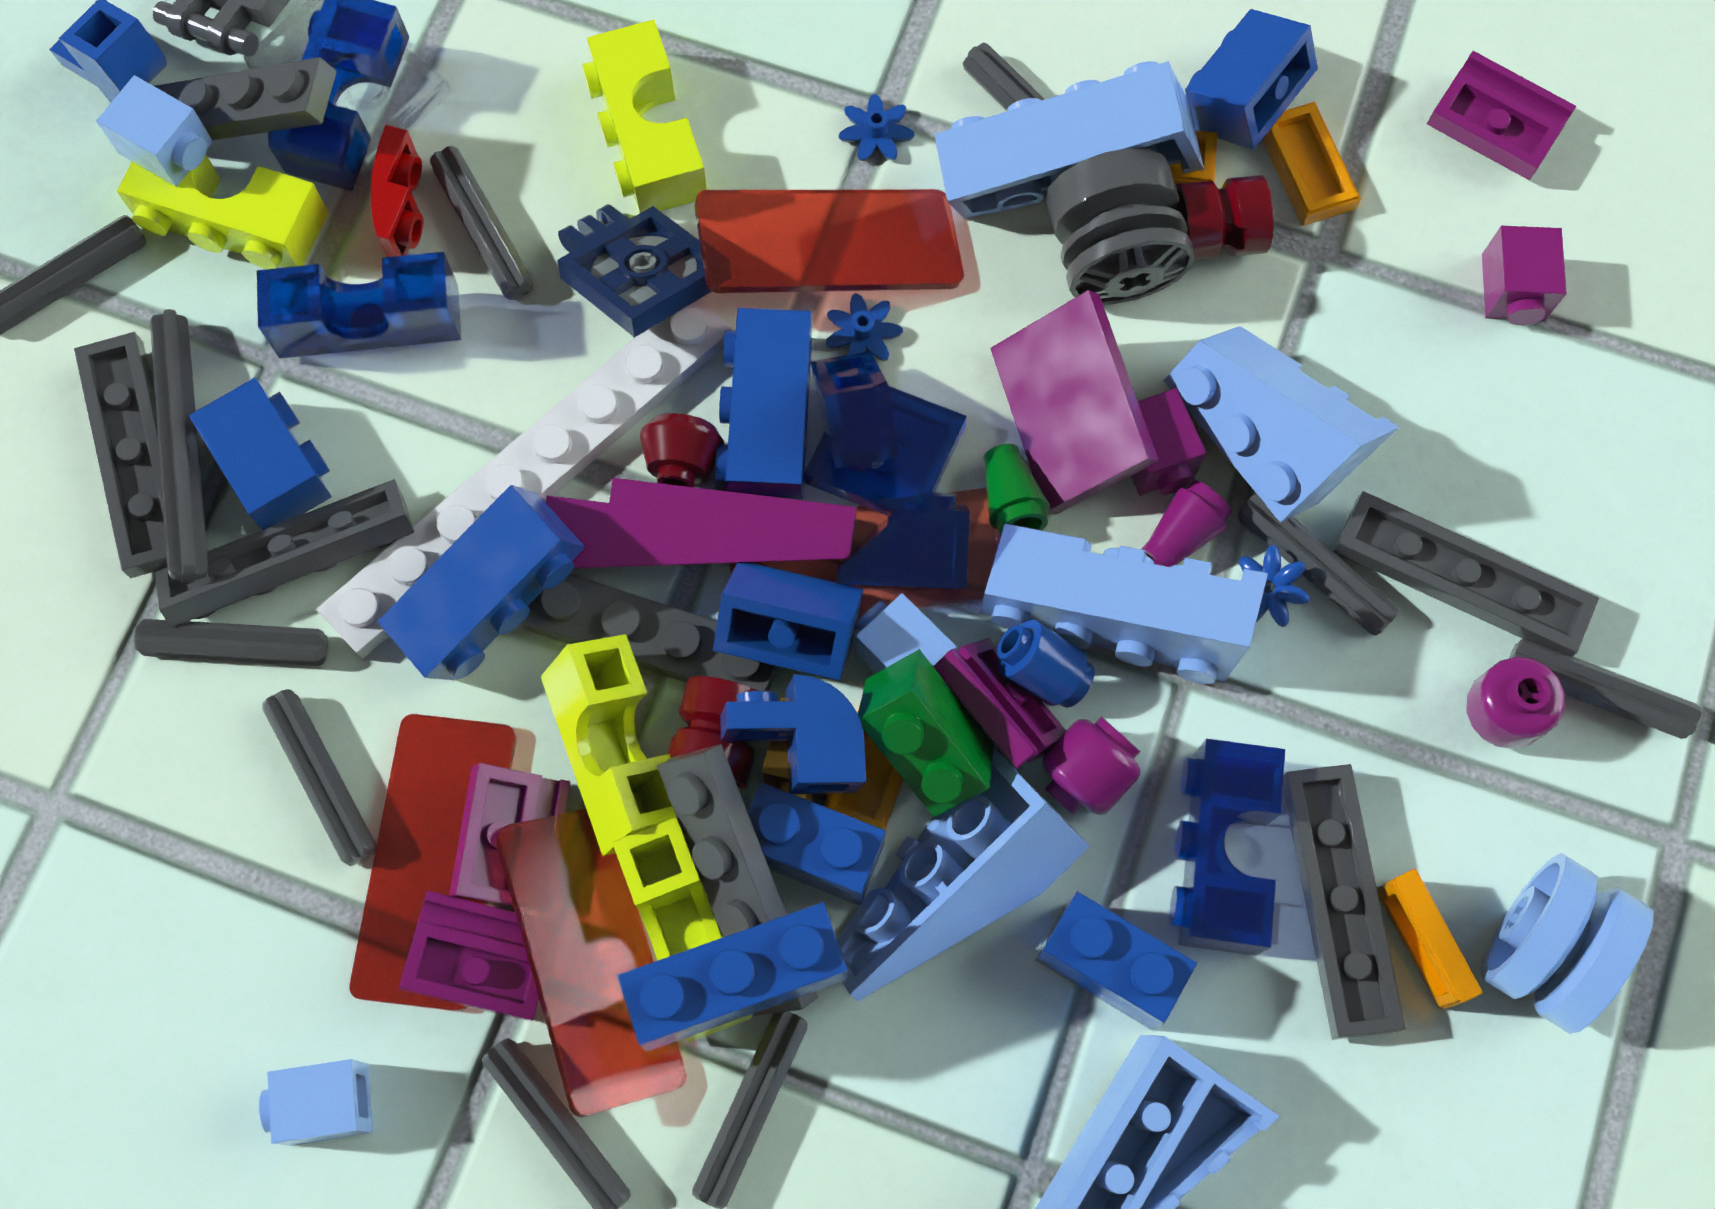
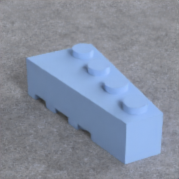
[934,61,1204,219]
[980,524,1268,684]

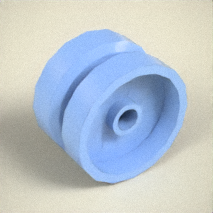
[1481,853,1654,1034]

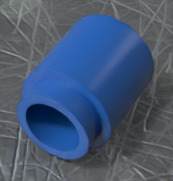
[997,620,1095,708]

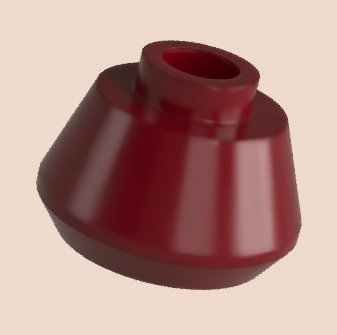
[640,413,725,487]

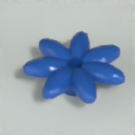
[839,94,914,161]
[826,293,903,366]
[1239,545,1310,627]

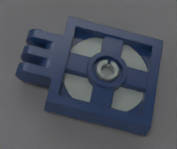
[557,204,730,338]

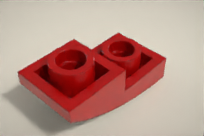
[371,124,424,268]

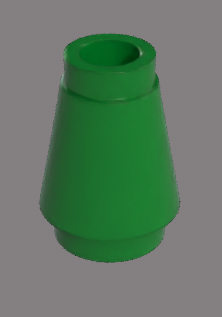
[983,444,1050,537]

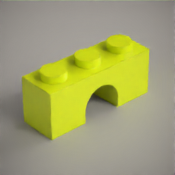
[581,19,708,213]
[116,155,329,273]
[541,634,678,856]
[612,817,752,1043]

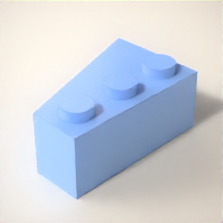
[1163,326,1399,523]
[1035,1035,1280,1209]

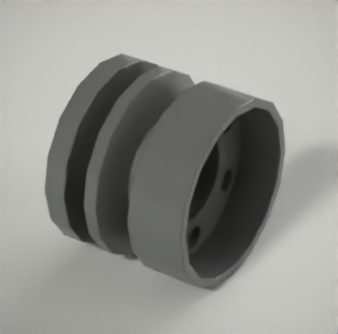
[1046,148,1196,305]

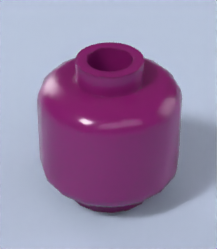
[1466,656,1565,749]
[1043,716,1141,815]

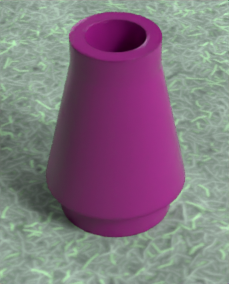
[1141,480,1232,567]

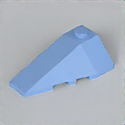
[837,747,1090,1001]

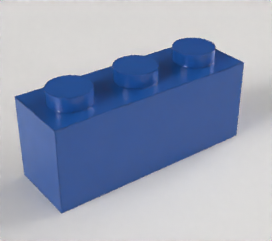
[715,308,812,500]
[377,485,585,680]
[617,902,848,1052]

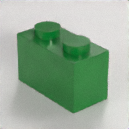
[858,649,994,817]

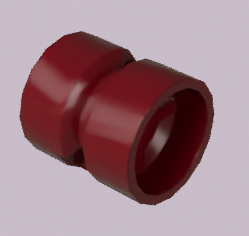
[1175,175,1274,261]
[667,676,758,790]

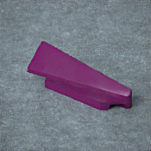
[546,478,857,568]

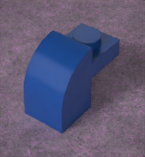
[49,0,167,102]
[720,674,866,794]

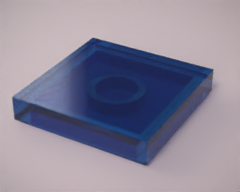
[804,373,967,528]

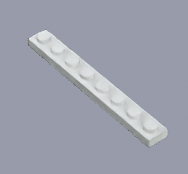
[316,299,733,660]

